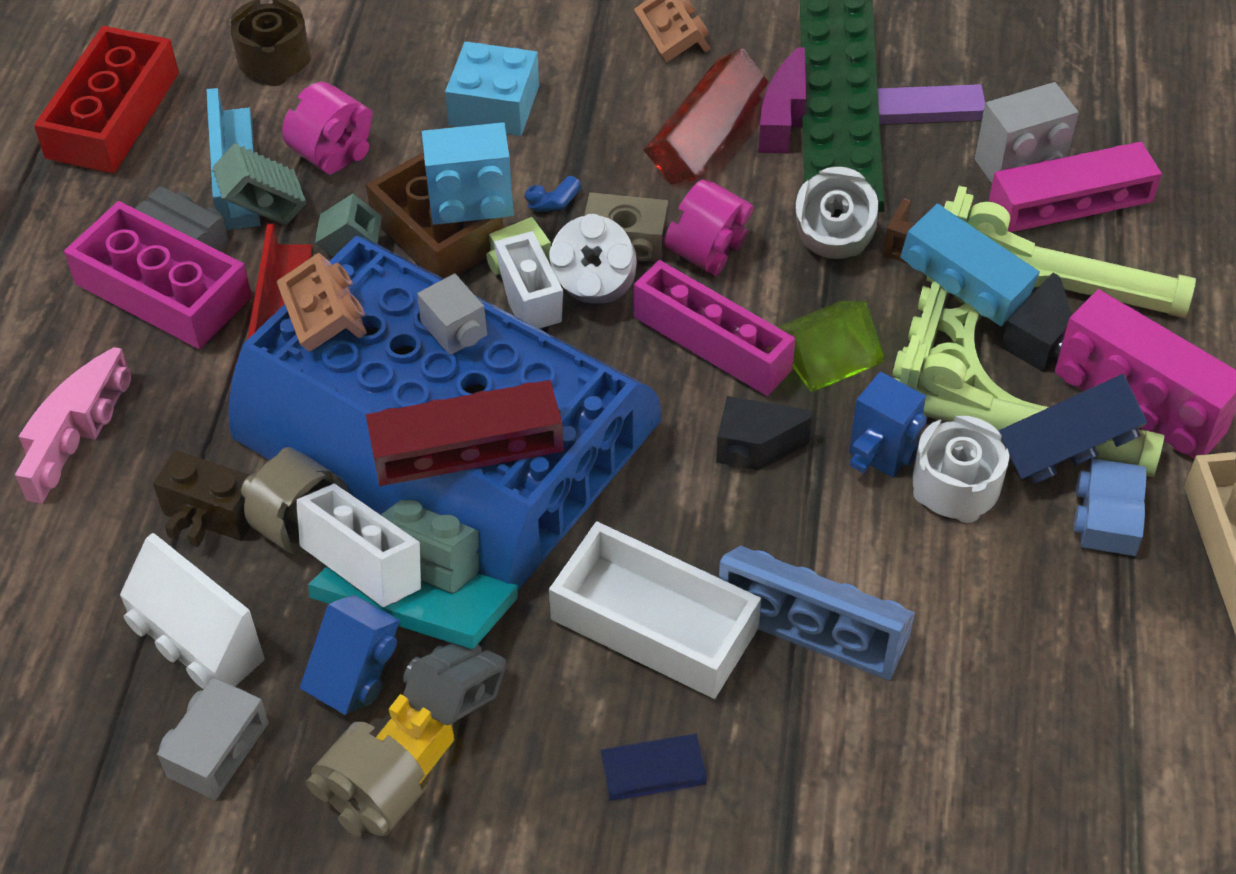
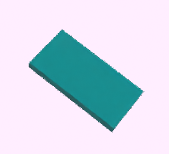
[308,566,518,649]

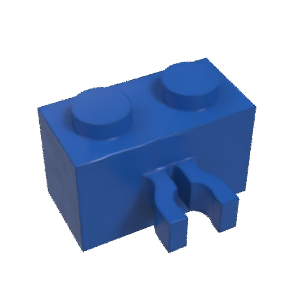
[849,371,927,478]
[300,595,400,715]

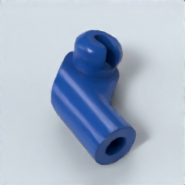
[524,176,582,213]

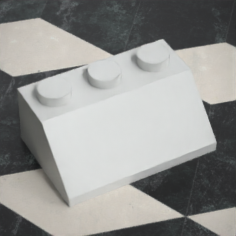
[120,533,265,689]

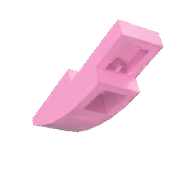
[15,347,131,504]

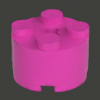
[282,82,373,174]
[665,179,754,276]

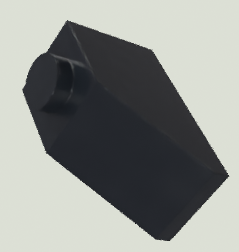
[1001,272,1072,372]
[716,396,813,470]

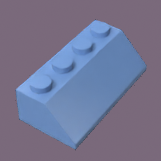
[719,546,915,681]

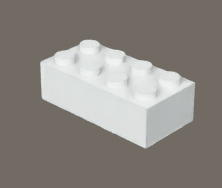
[549,521,761,699]

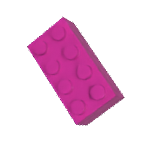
[64,201,252,350]
[1054,289,1236,459]

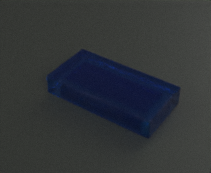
[601,733,707,801]

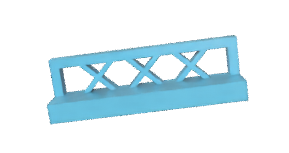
[206,88,261,230]

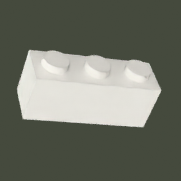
[297,483,421,607]

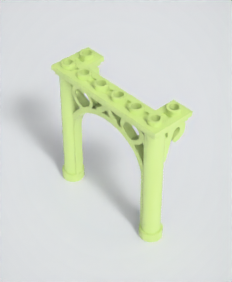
[893,186,1196,477]

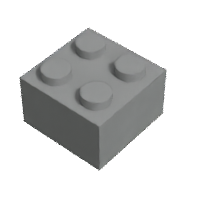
[975,82,1079,183]

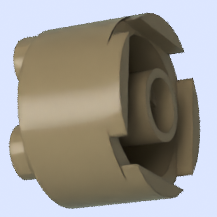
[241,447,349,554]
[305,721,427,837]

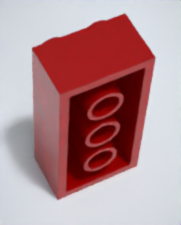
[34,25,179,174]

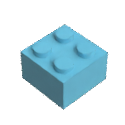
[445,42,539,136]
[422,122,514,225]

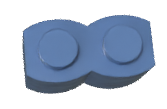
[1073,458,1146,556]

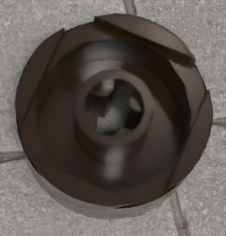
[230,0,311,86]

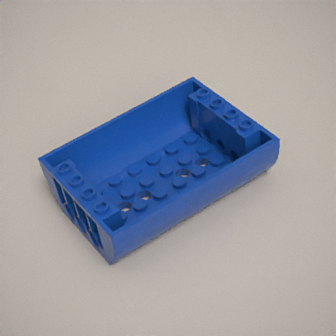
[229,236,662,591]

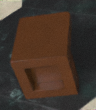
[883,198,916,264]

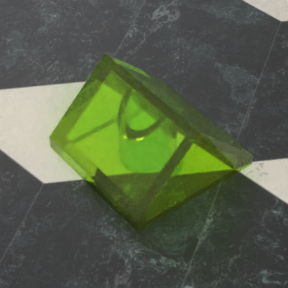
[777,301,884,392]

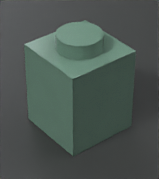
[315,194,382,257]

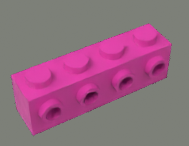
[989,141,1162,232]
[634,260,795,396]

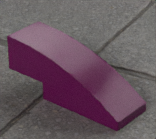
[758,48,806,154]

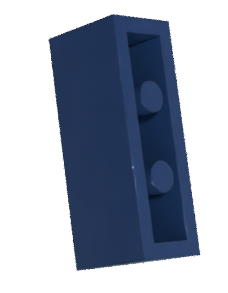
[998,373,1147,485]

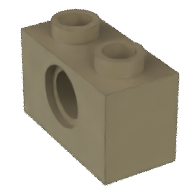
[584,192,668,262]

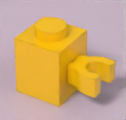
[376,694,454,784]

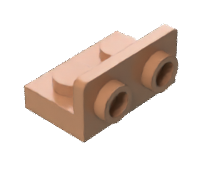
[634,0,711,62]
[276,253,367,352]

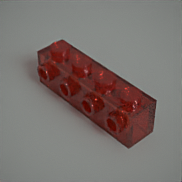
[643,47,769,185]

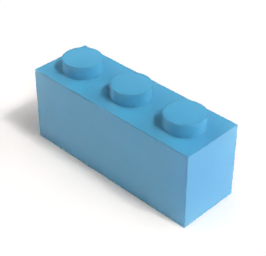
[900,203,1040,326]

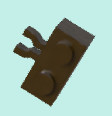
[153,450,251,547]

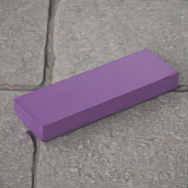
[878,84,985,124]

